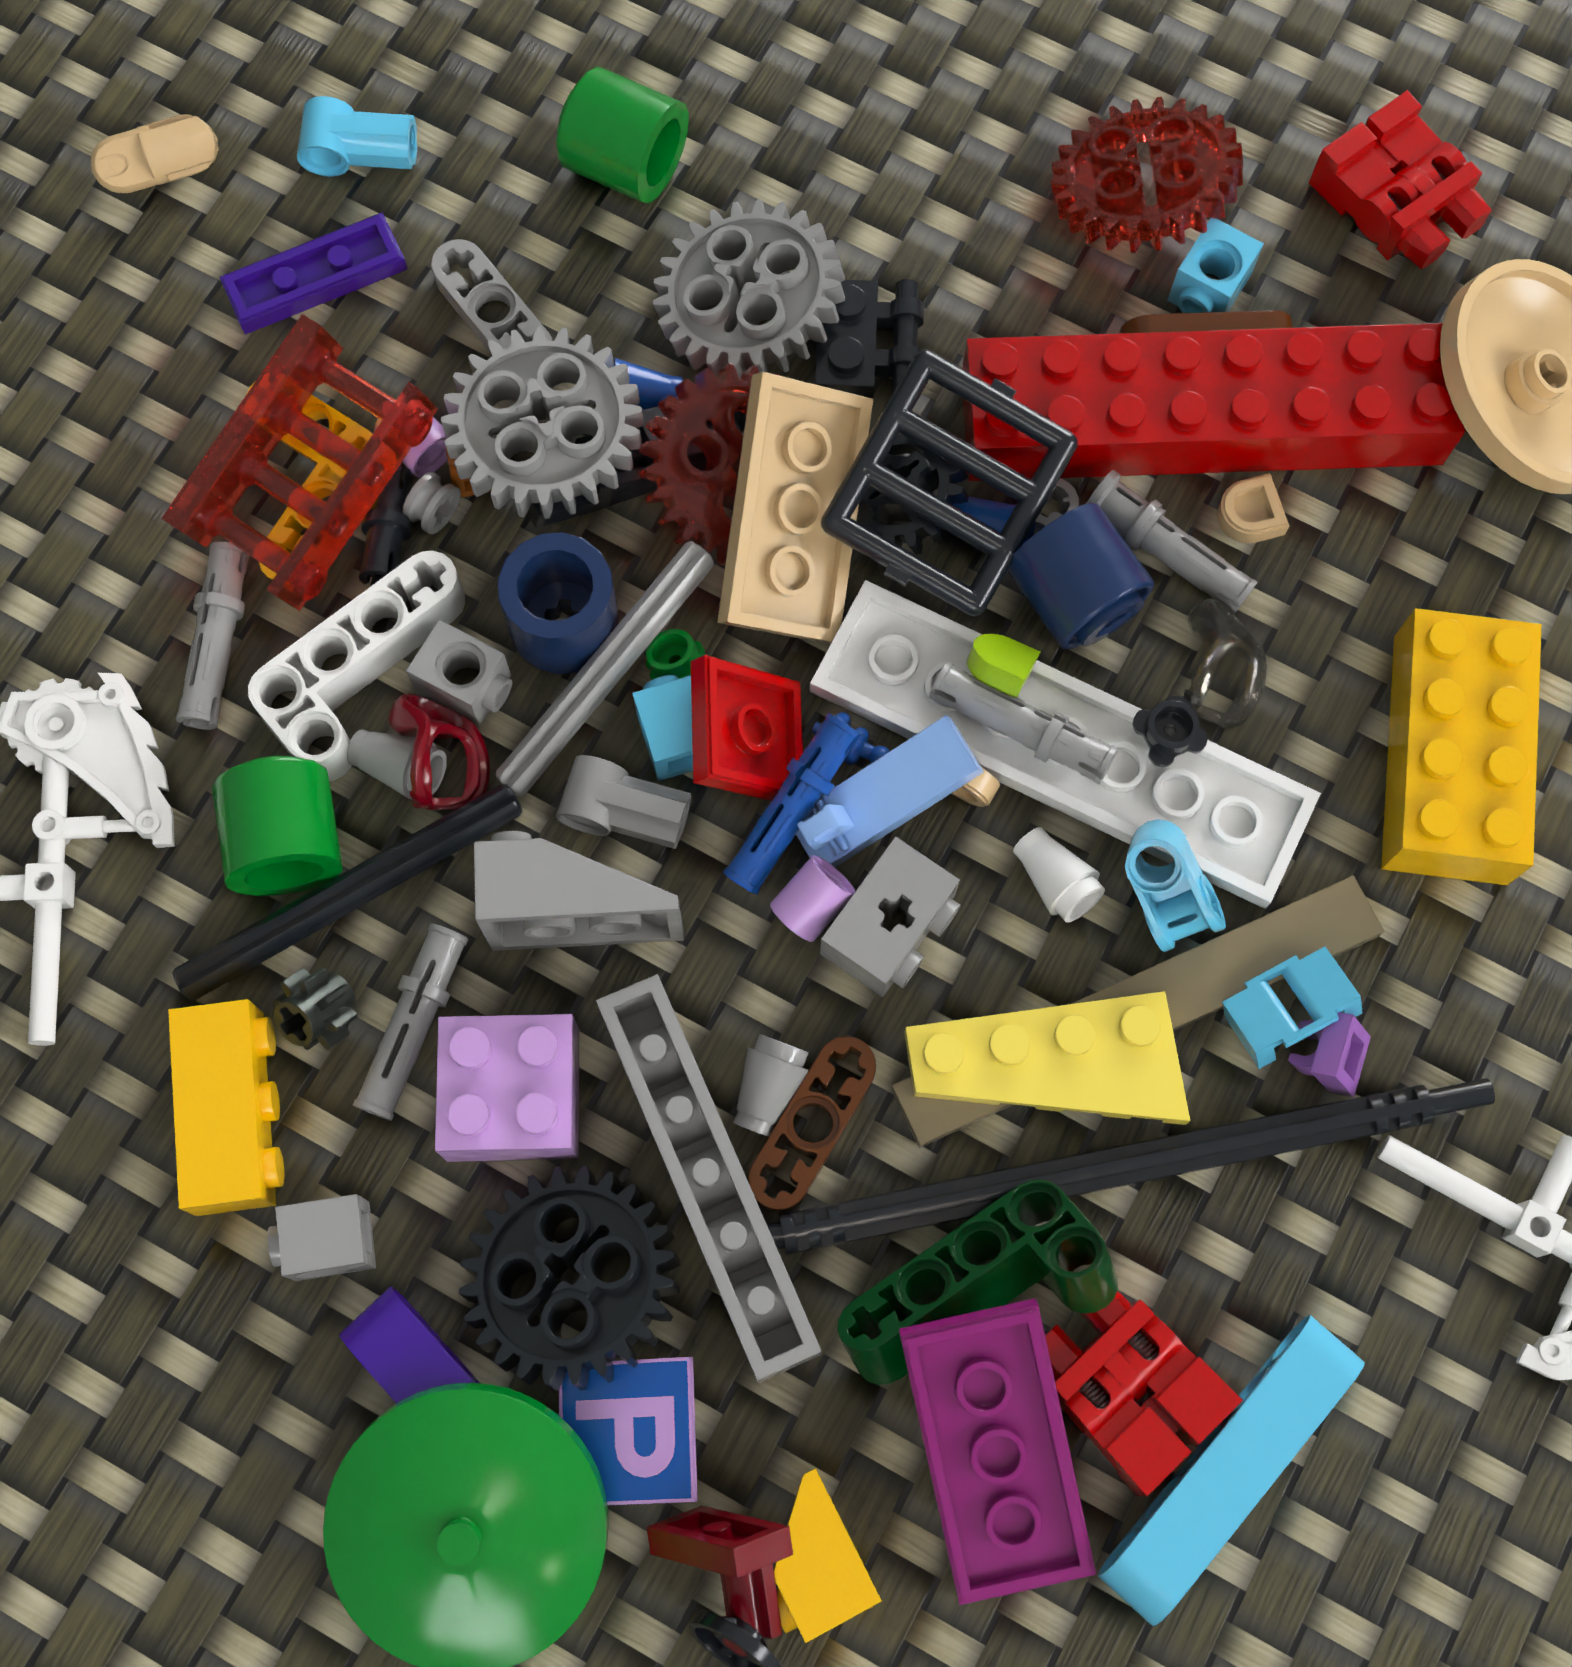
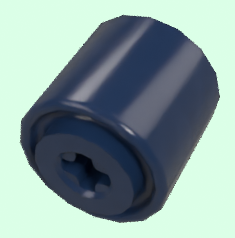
[1007,502,1154,649]
[498,532,619,674]

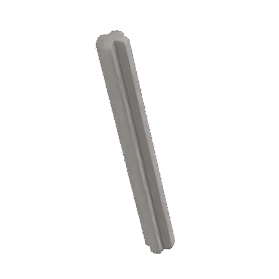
[496,541,714,796]

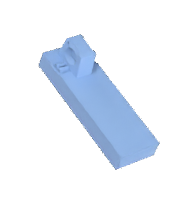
[796,715,984,867]

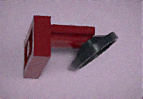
[646,1505,793,1667]

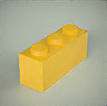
[168,999,285,1216]

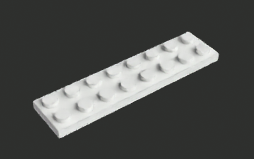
[810,580,1321,909]

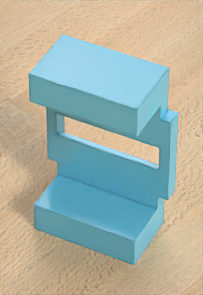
[1222,946,1362,1069]

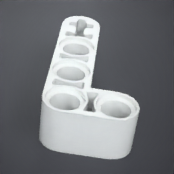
[248,550,465,781]

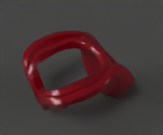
[388,694,490,811]

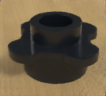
[1132,696,1208,767]

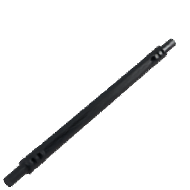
[767,1078,1495,1255]

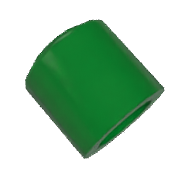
[556,67,689,203]
[212,756,343,896]

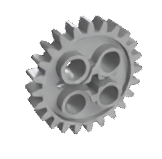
[653,199,845,382]
[441,326,644,519]

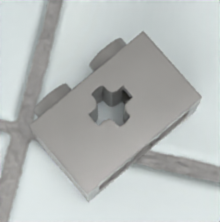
[820,837,961,997]

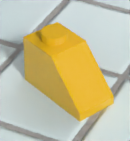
[773,1468,882,1643]

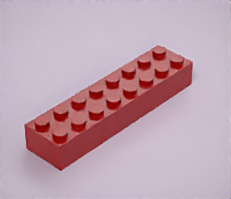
[962,323,1465,481]

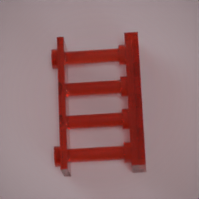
[161,314,438,611]

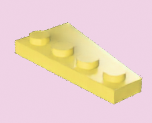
[904,991,1190,1125]

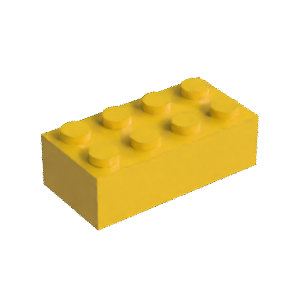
[1381,608,1542,886]

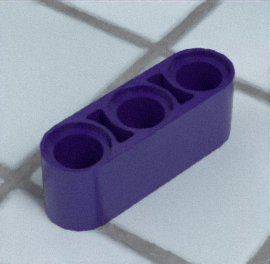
[339,1286,480,1404]

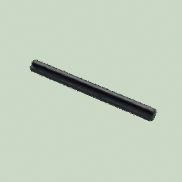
[172,784,522,1001]

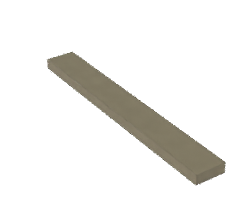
[891,875,1385,1148]

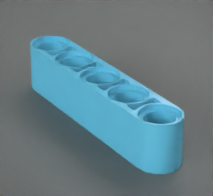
[1098,1315,1365,1626]

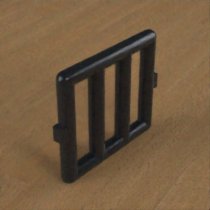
[821,349,1078,616]

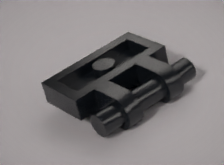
[815,279,924,398]

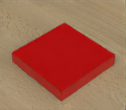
[691,655,803,801]

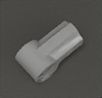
[556,755,691,849]

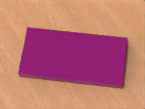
[899,1298,1096,1605]

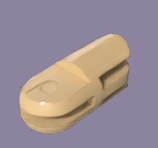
[91,114,219,193]

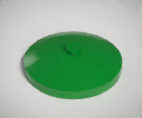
[323,1383,609,1667]

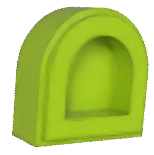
[966,634,1040,698]

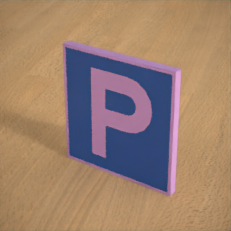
[559,1357,698,1505]

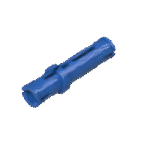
[723,712,863,895]

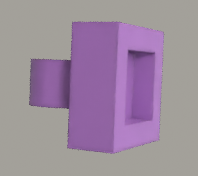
[1288,1012,1371,1097]

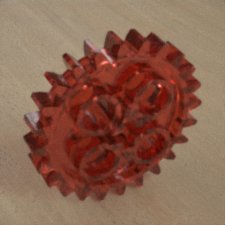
[1051,97,1243,253]
[639,364,780,566]

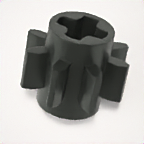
[273,967,357,1050]

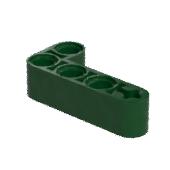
[837,1179,1118,1385]

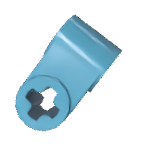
[1125,819,1226,952]

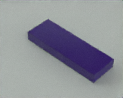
[219,212,408,335]

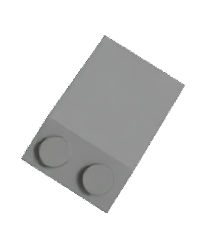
[474,831,684,951]

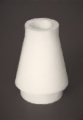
[1013,827,1105,922]

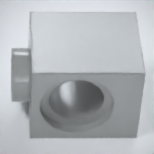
[406,619,512,726]
[267,1194,376,1281]

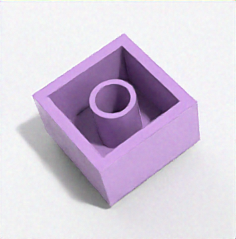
[435,1014,579,1162]

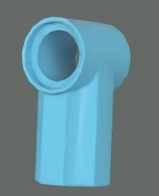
[297,96,417,177]

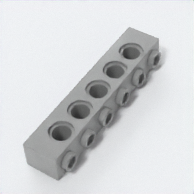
[596,974,822,1383]

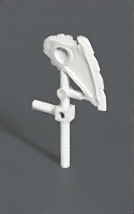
[0,673,175,1046]
[1376,1135,1572,1380]

